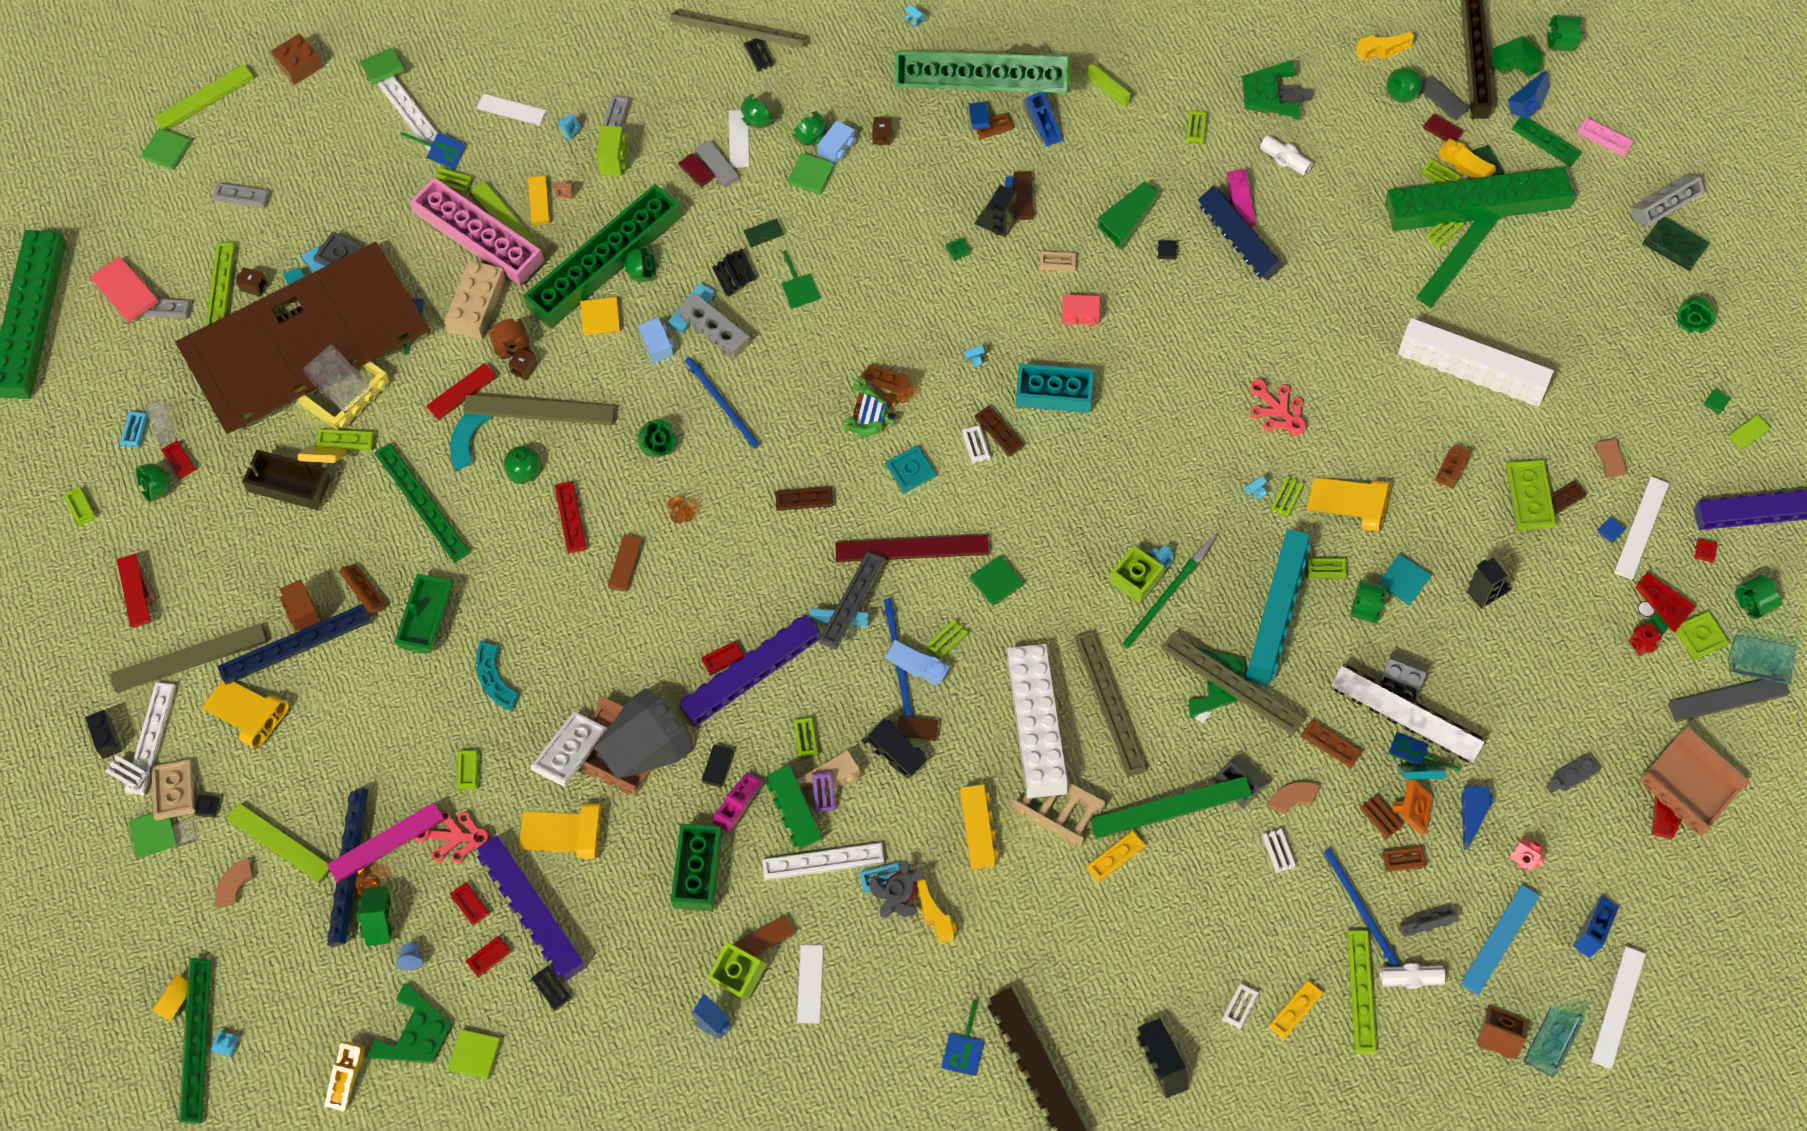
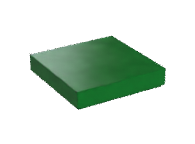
[970,556,1024,606]

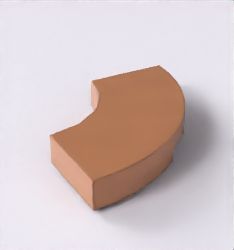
[1267,782,1320,814]
[215,858,254,908]

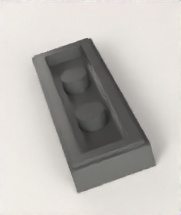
[1421,75,1469,121]

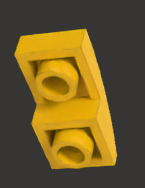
[152,973,188,1021]

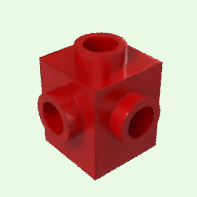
[1629,623,1662,657]

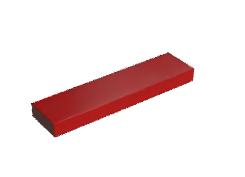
[426,363,497,421]
[555,481,587,554]
[117,554,151,628]

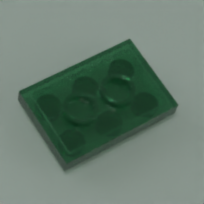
[1642,217,1710,271]

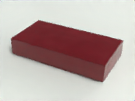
[1423,113,1463,142]
[678,153,715,188]

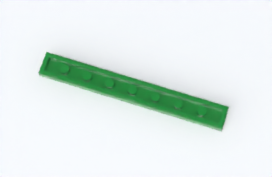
[1416,216,1501,308]
[374,443,470,563]
[1090,776,1252,839]
[179,958,211,1124]

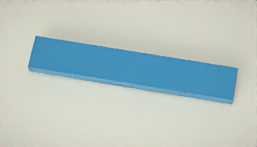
[1460,885,1540,996]

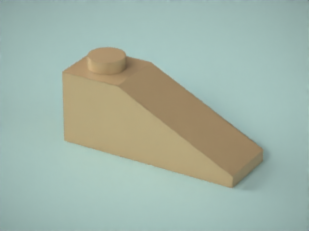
[796,750,860,790]

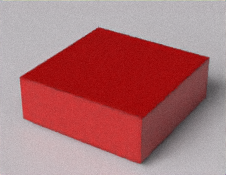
[1694,539,1717,563]

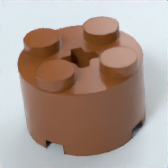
[488,319,530,360]

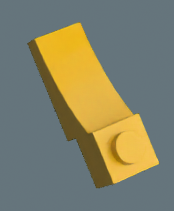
[1356,31,1414,61]
[1439,139,1496,178]
[917,880,957,943]
[325,1041,366,1111]

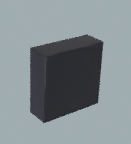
[1158,240,1176,260]

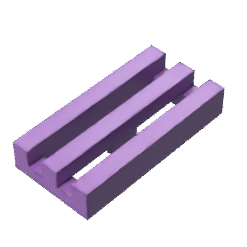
[812,771,836,812]

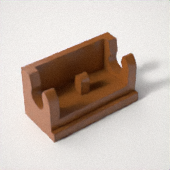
[1434,445,1471,489]

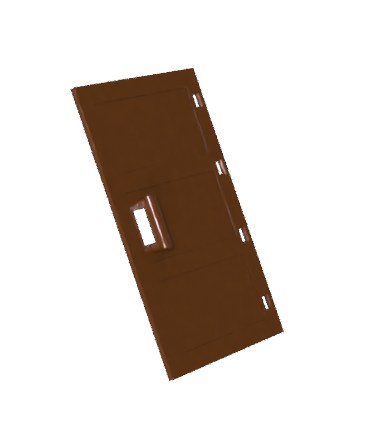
[175,242,430,435]

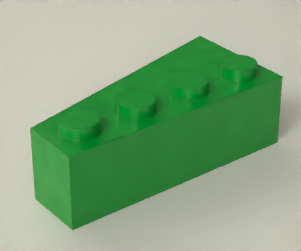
[765,765,822,850]

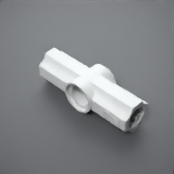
[1260,135,1313,176]
[1379,964,1445,989]

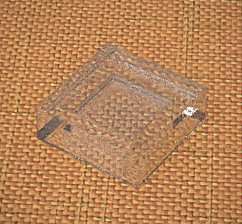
[172,820,198,847]

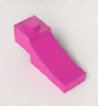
[1226,169,1256,226]
[713,772,764,833]

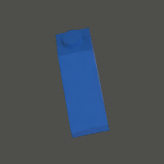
[1507,71,1550,119]
[1023,92,1063,147]
[1461,786,1493,850]
[1573,895,1619,958]
[693,994,731,1039]

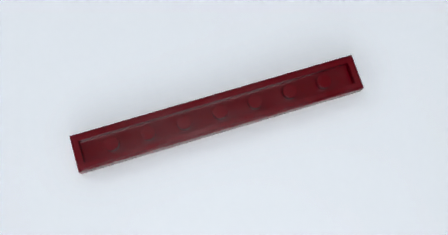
[835,535,989,562]

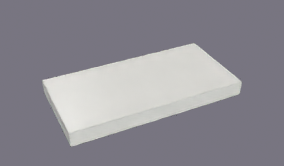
[531,711,607,787]

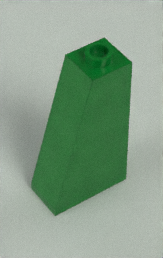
[1097,181,1157,250]

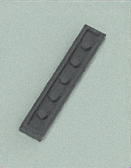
[819,552,885,650]
[1668,676,1789,722]

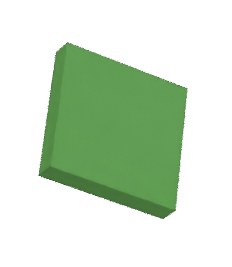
[359,48,404,84]
[141,128,191,170]
[788,152,834,194]
[128,813,178,859]

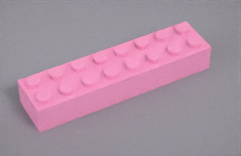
[410,178,544,286]

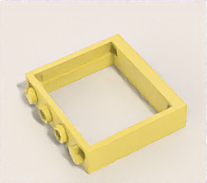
[294,359,390,430]

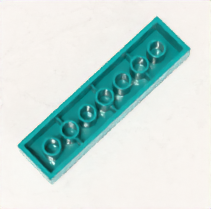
[1246,529,1311,686]

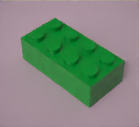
[671,824,722,911]

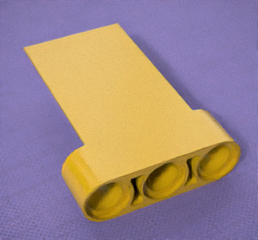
[1306,477,1391,532]
[201,680,289,749]
[518,802,602,859]

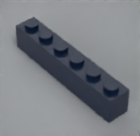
[1198,185,1284,280]

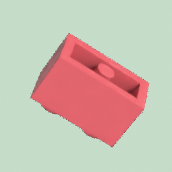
[1062,295,1100,325]

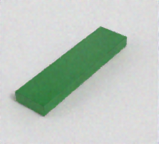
[1511,117,1582,167]

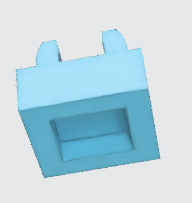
[905,4,928,27]
[557,114,581,140]
[963,346,985,367]
[1243,476,1267,499]
[1149,545,1174,572]
[211,1030,239,1058]

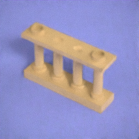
[1011,781,1105,848]

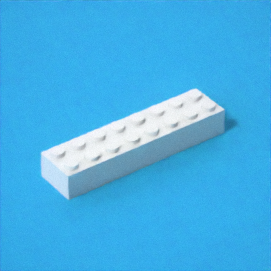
[1398,318,1554,406]
[1007,644,1067,798]

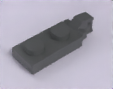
[1278,85,1312,104]
[1546,754,1601,793]
[1400,905,1459,937]

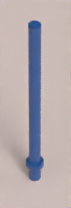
[685,357,760,449]
[884,598,913,717]
[1324,849,1400,967]

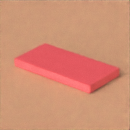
[89,256,159,323]

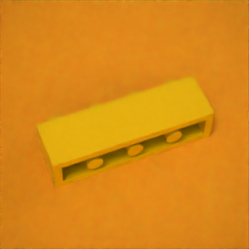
[960,785,998,870]

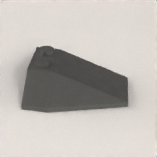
[594,688,692,779]

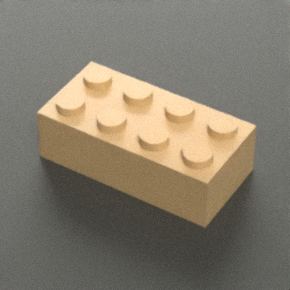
[444,260,506,340]

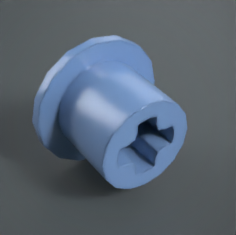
[396,943,423,970]

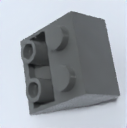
[1380,651,1430,701]
[1214,755,1271,809]

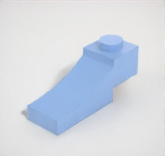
[884,640,950,686]

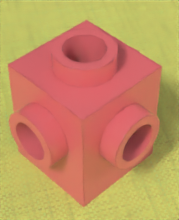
[1510,836,1545,871]

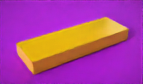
[528,176,550,226]
[1086,830,1146,883]
[1268,979,1324,1040]

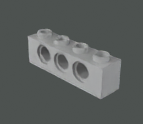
[1630,174,1705,226]
[679,293,749,359]

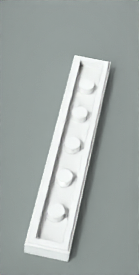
[377,76,437,151]
[1614,477,1669,580]
[124,682,176,796]
[762,843,885,880]
[1590,947,1646,1069]

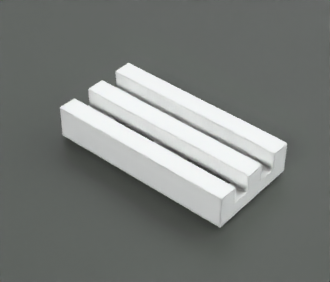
[962,425,990,464]
[105,755,148,790]
[1262,829,1296,873]
[1222,983,1259,1030]

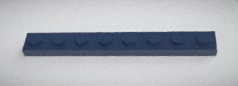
[217,604,372,685]
[327,788,368,947]

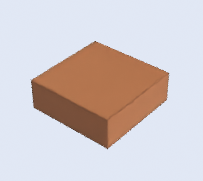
[553,181,575,199]

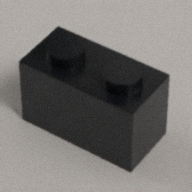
[85,710,122,759]

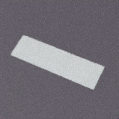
[476,94,546,125]
[729,110,749,168]
[797,945,823,1024]

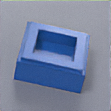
[1597,517,1626,544]

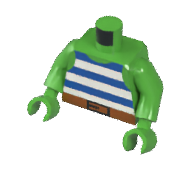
[843,378,897,437]

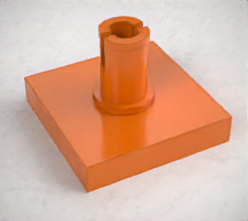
[1392,780,1433,834]

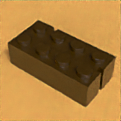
[242,450,331,510]

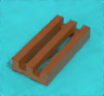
[976,112,1013,140]
[1360,796,1403,839]
[1382,846,1427,872]

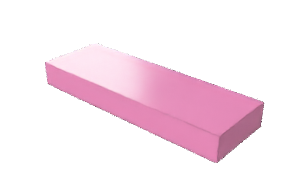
[1577,117,1634,157]

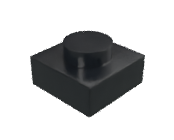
[194,795,220,818]

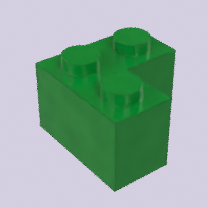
[1492,36,1543,76]
[356,886,393,946]

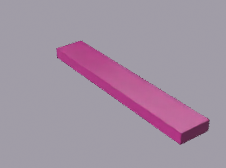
[327,802,444,883]

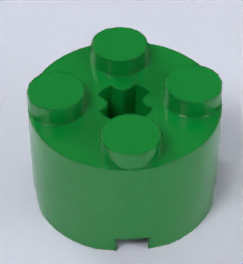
[1547,15,1582,52]
[1735,574,1783,620]
[1350,580,1387,624]

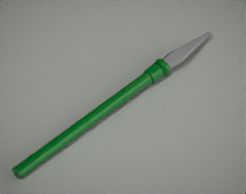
[1122,535,1216,649]

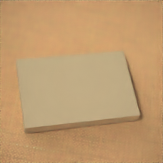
[151,759,195,821]

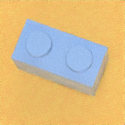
[817,120,856,165]
[638,317,675,363]

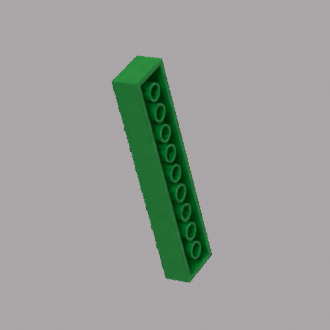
[895,50,1072,93]
[1385,167,1574,231]
[523,184,682,329]
[0,230,67,399]

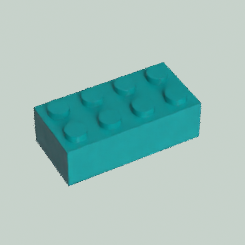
[1016,364,1094,413]

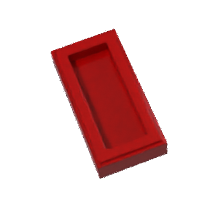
[161,440,196,479]
[701,641,744,676]
[450,882,490,926]
[465,936,511,978]

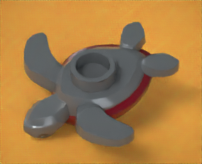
[869,860,925,918]

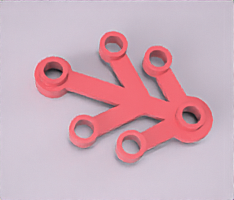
[1250,379,1306,435]
[414,811,491,864]

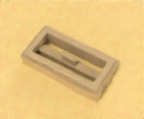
[1039,251,1076,272]

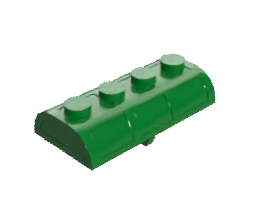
[394,573,454,654]

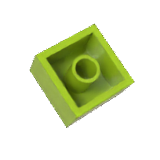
[596,125,628,176]
[1109,545,1165,604]
[706,942,768,1000]

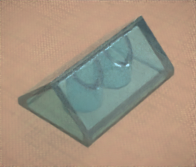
[1727,634,1796,684]
[1524,1008,1585,1078]

